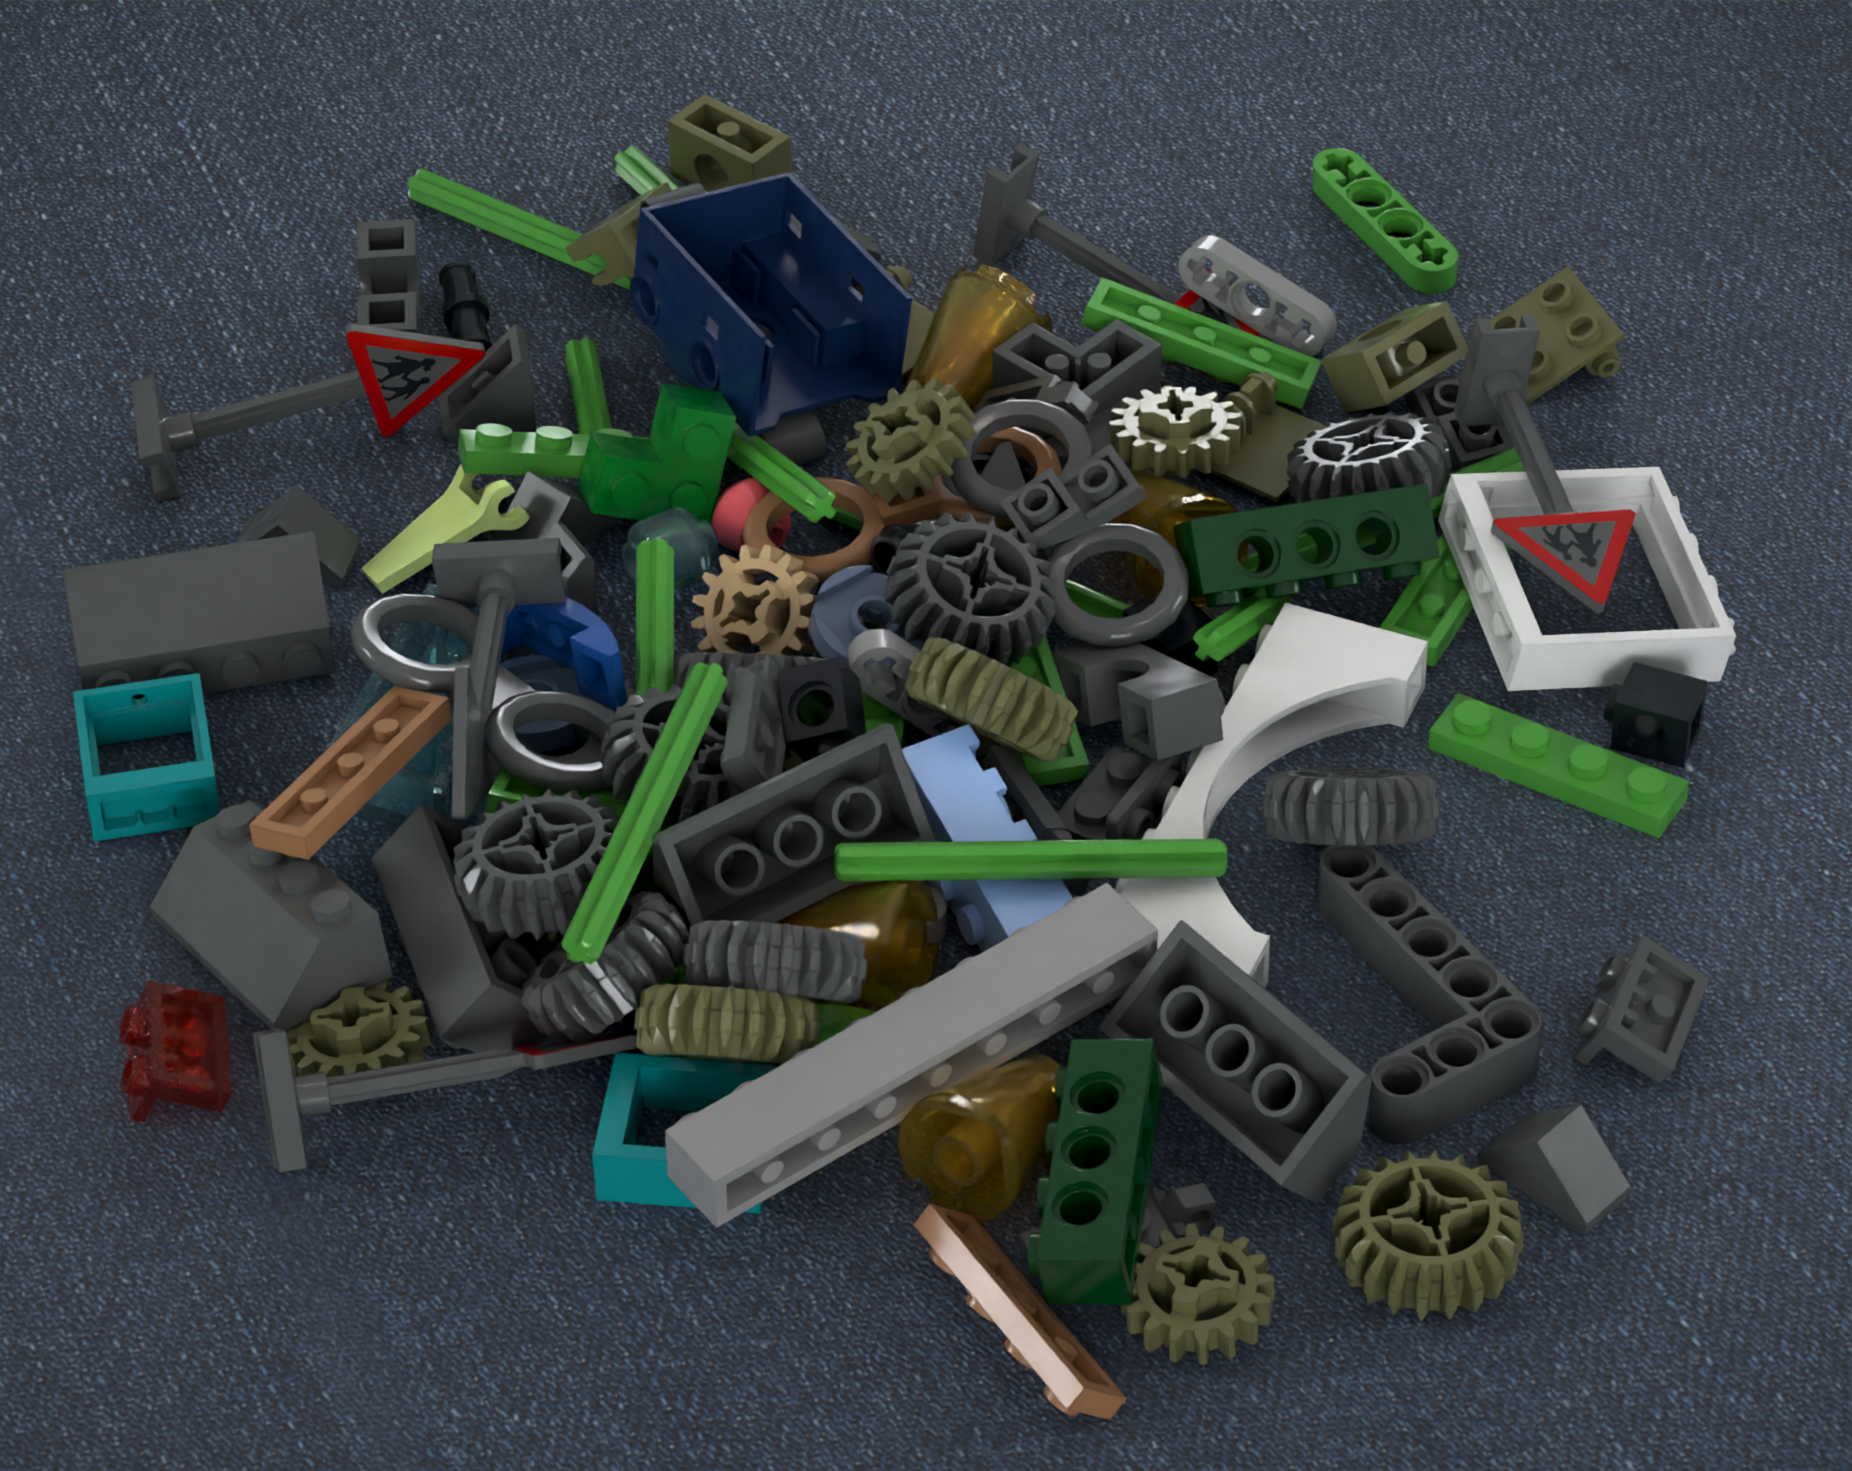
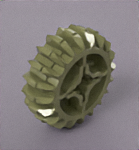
[904,637,1078,762]
[634,984,821,1067]
[1332,1148,1524,1322]

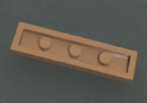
[249,685,452,860]
[913,1204,1127,1420]

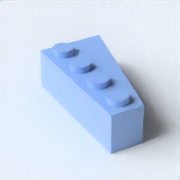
[902,724,1073,952]

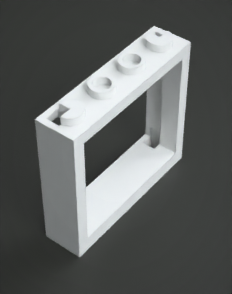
[1438,467,1736,691]

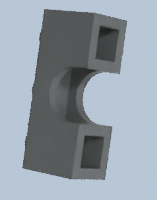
[357,219,422,334]
[1052,642,1225,761]

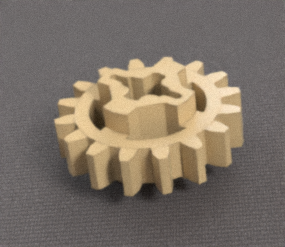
[691,545,819,656]

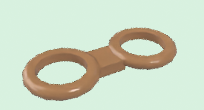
[742,427,1062,585]

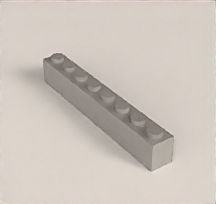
[665,883,1158,1228]

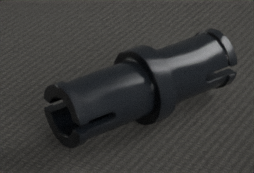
[438,261,493,352]

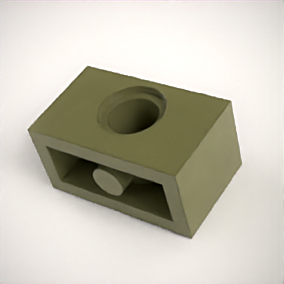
[667,94,792,192]
[1321,300,1468,413]

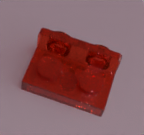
[119,980,231,1123]

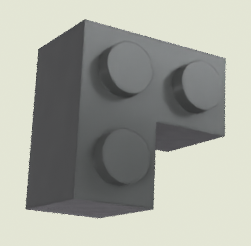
[992,319,1162,438]

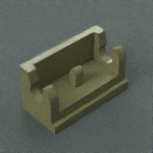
[565,182,672,286]

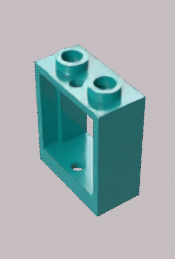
[73,673,221,842]
[592,1053,777,1213]

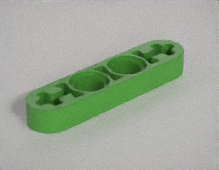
[1312,148,1458,294]

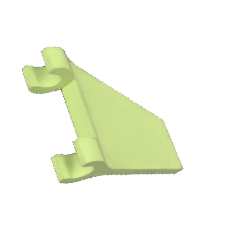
[361,464,530,594]

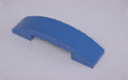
[467,597,628,710]

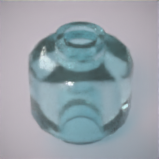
[622,507,718,592]

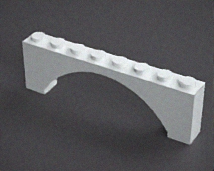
[1115,602,1428,988]

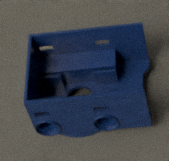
[630,172,912,437]

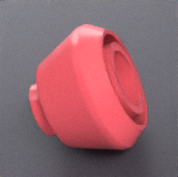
[712,478,792,553]

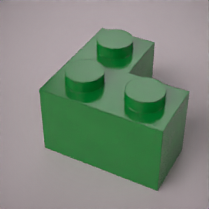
[578,383,736,530]

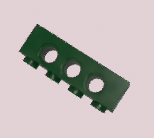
[1173,483,1440,608]
[1028,1039,1164,1305]

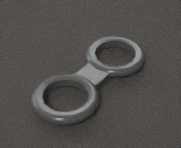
[950,399,1189,647]
[350,593,615,794]

